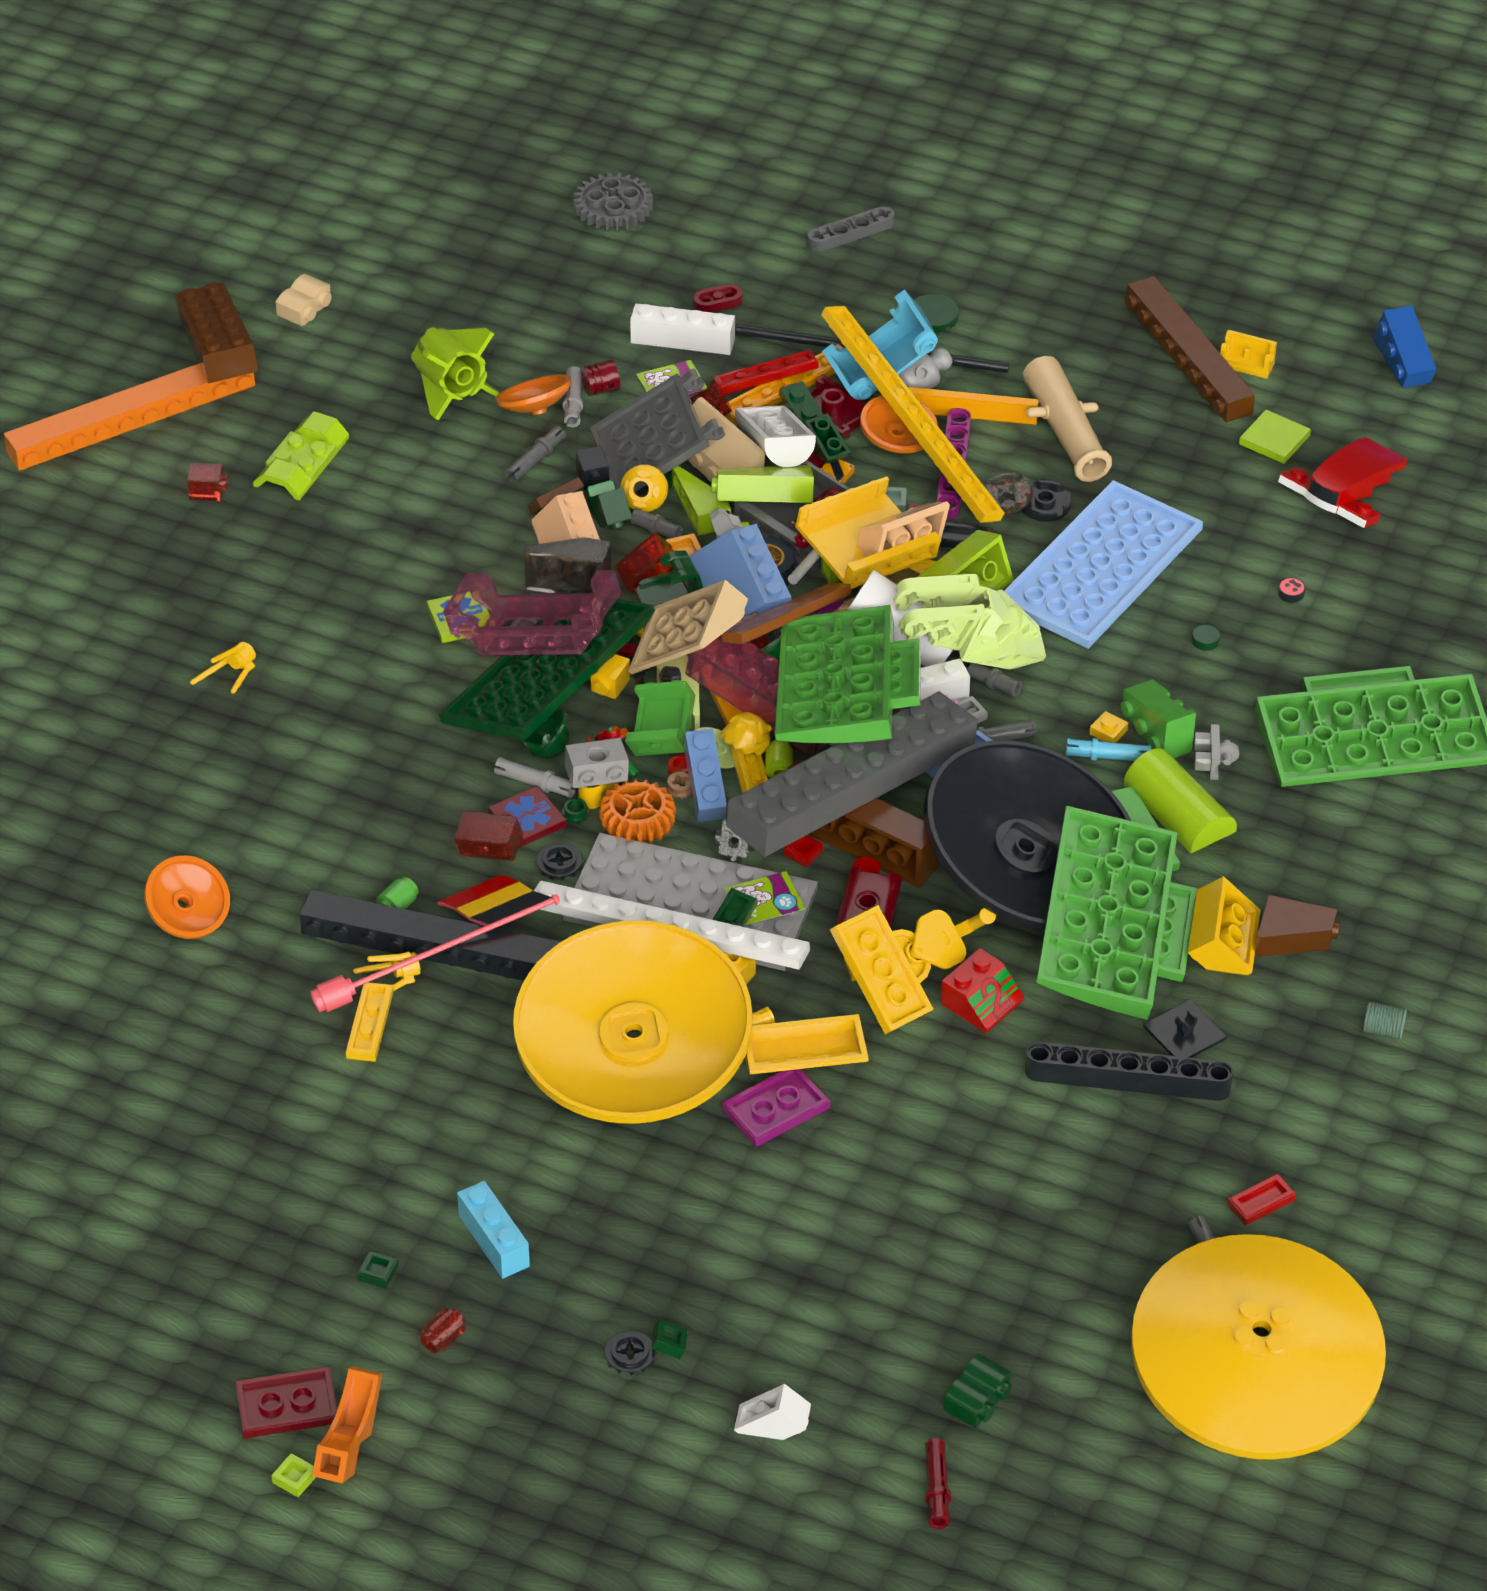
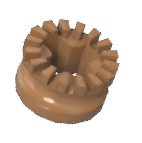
[667,772,692,800]

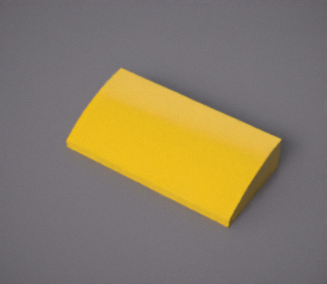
[745,1014,868,1074]

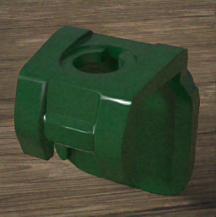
[636,550,703,606]

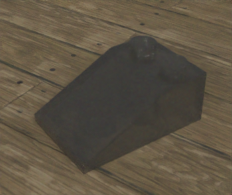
[524,537,612,596]

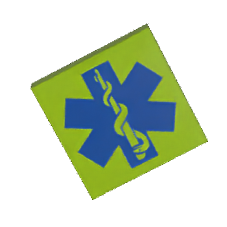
[427,589,494,643]

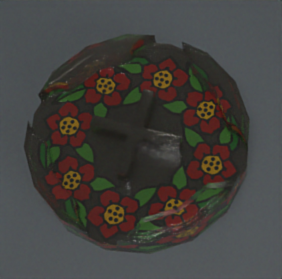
[984,472,1034,515]

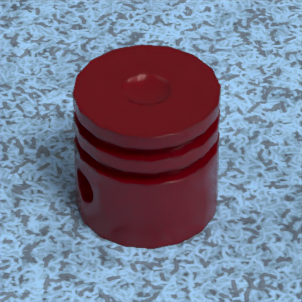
[581,360,620,396]

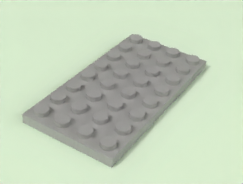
[563,833,818,971]

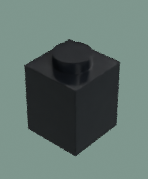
[576,446,609,490]

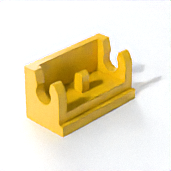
[1220,330,1277,379]

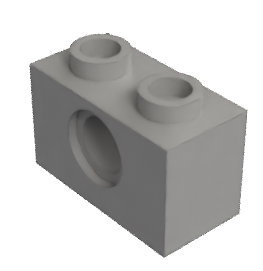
[565,738,629,788]

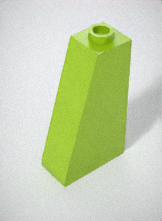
[711,465,814,503]

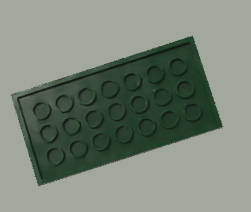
[439,590,655,741]

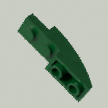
[779,381,851,464]

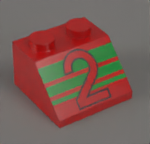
[941,948,1024,1034]

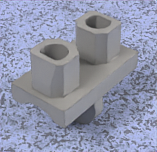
[1194,724,1239,780]

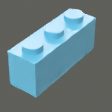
[457,1181,530,1279]

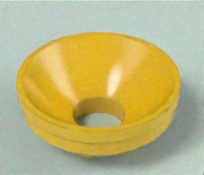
[620,464,668,512]

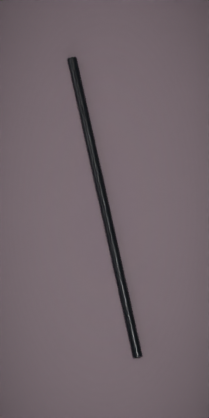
[735,324,1009,373]

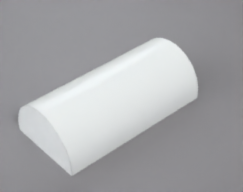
[735,405,816,467]
[847,570,953,667]

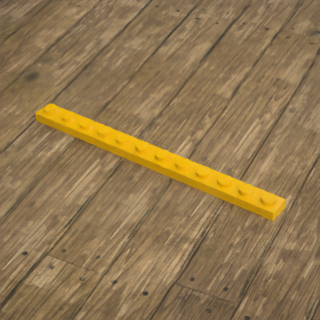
[821,306,1005,523]

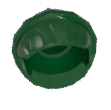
[521,710,570,759]

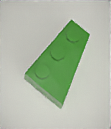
[1121,679,1196,758]

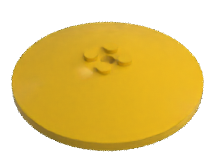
[513,920,752,1123]
[1131,1234,1386,1459]

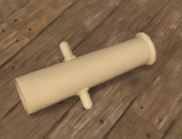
[1023,356,1112,482]

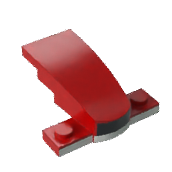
[1278,437,1408,528]

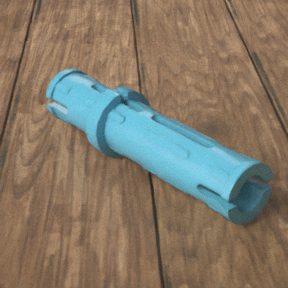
[1066,738,1151,761]

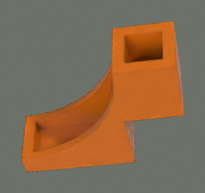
[312,1366,383,1483]

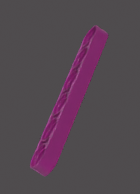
[937,408,971,519]

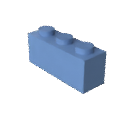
[683,728,727,822]

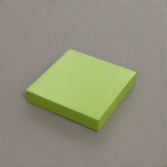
[1239,410,1311,464]

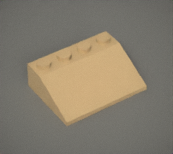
[628,580,748,674]

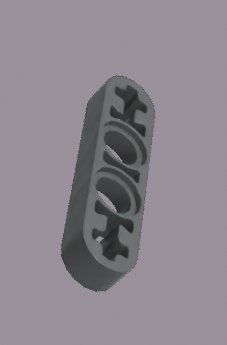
[808,206,895,252]

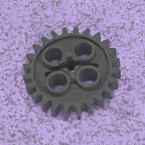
[573,172,653,231]

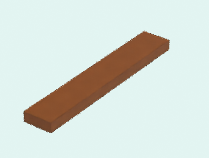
[722,582,852,644]

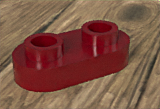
[694,284,742,312]

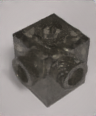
[714,817,755,862]

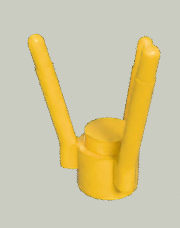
[190,642,256,694]
[353,952,420,991]

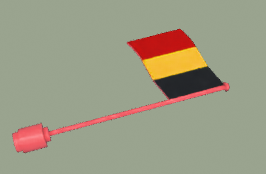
[310,875,560,1013]

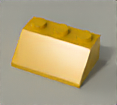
[1188,876,1261,975]

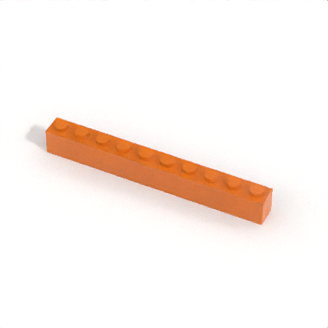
[4,364,255,471]

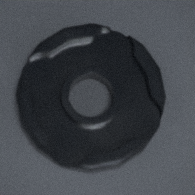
[1021,480,1071,522]

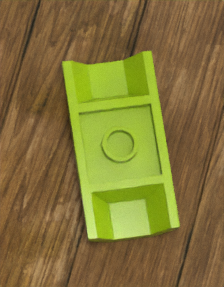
[253,411,349,501]

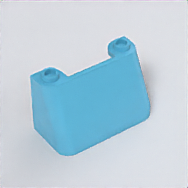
[822,289,938,400]

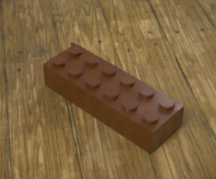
[174,282,258,384]
[786,760,938,889]

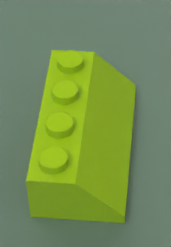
[917,530,1014,591]

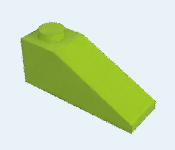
[672,466,731,536]

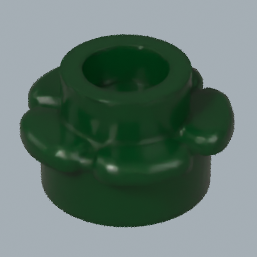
[562,798,590,824]

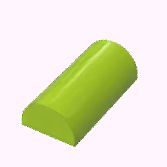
[1123,748,1237,854]

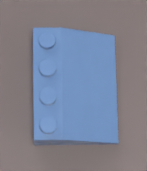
[689,524,791,639]

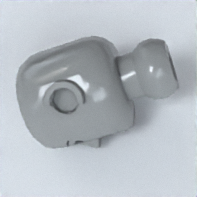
[899,347,952,389]

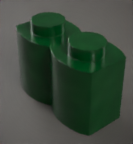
[943,1354,1012,1428]

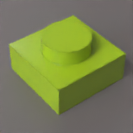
[271,1453,316,1498]

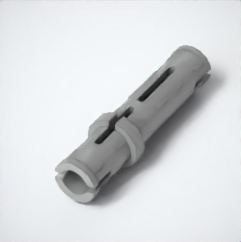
[563,366,583,428]
[494,757,576,798]

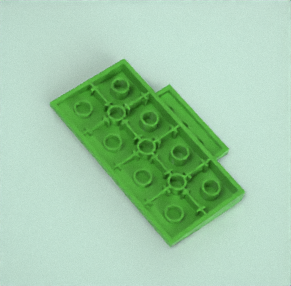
[775,605,921,743]
[1255,666,1487,787]
[1036,806,1197,1020]

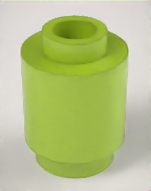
[765,740,793,778]

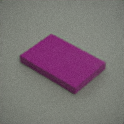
[722,1069,830,1147]

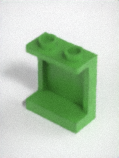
[625,680,696,756]

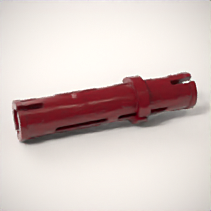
[925,1438,951,1529]

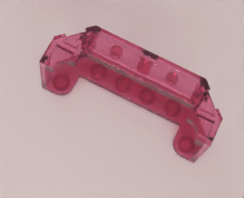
[443,570,621,655]

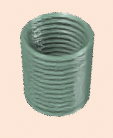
[1363,1001,1407,1040]

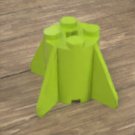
[411,327,500,420]

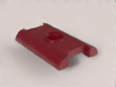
[810,375,866,438]
[835,867,902,928]

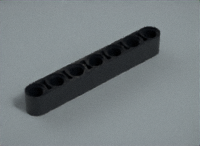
[1025,1042,1233,1101]

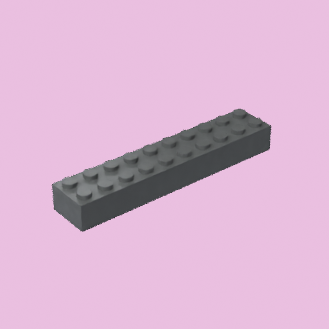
[726,691,978,857]

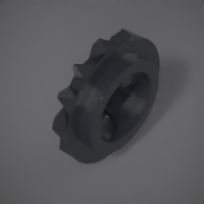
[537,843,583,880]
[605,1331,655,1376]

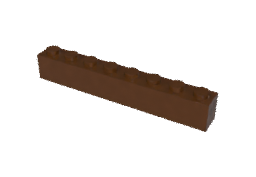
[1125,276,1255,423]

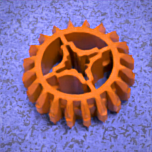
[599,778,676,844]

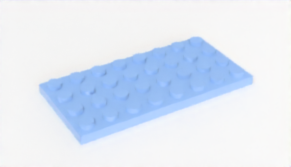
[1004,480,1203,649]

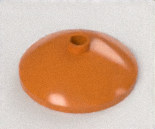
[496,374,571,415]
[860,396,938,454]
[144,855,230,939]

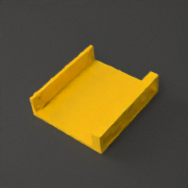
[795,476,941,589]

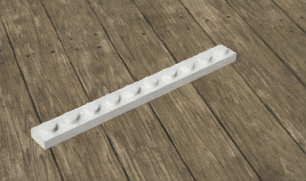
[534,881,810,969]

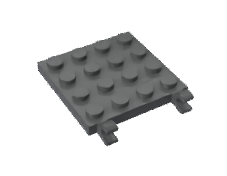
[590,368,726,492]

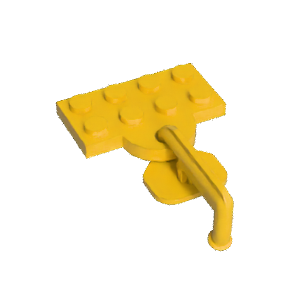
[830,905,996,1034]

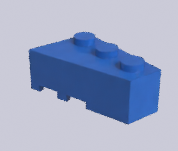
[1373,305,1437,388]

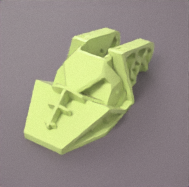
[893,574,1046,670]

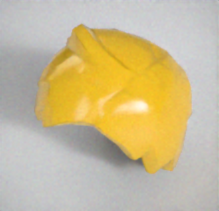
[720,712,772,756]

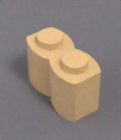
[276,274,332,326]

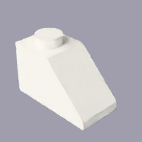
[734,1384,811,1440]

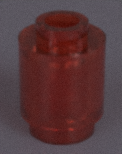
[419,1308,466,1354]

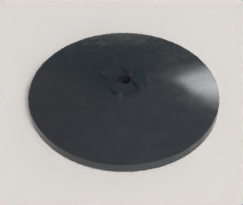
[924,740,1131,931]

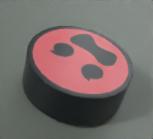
[1278,577,1306,603]

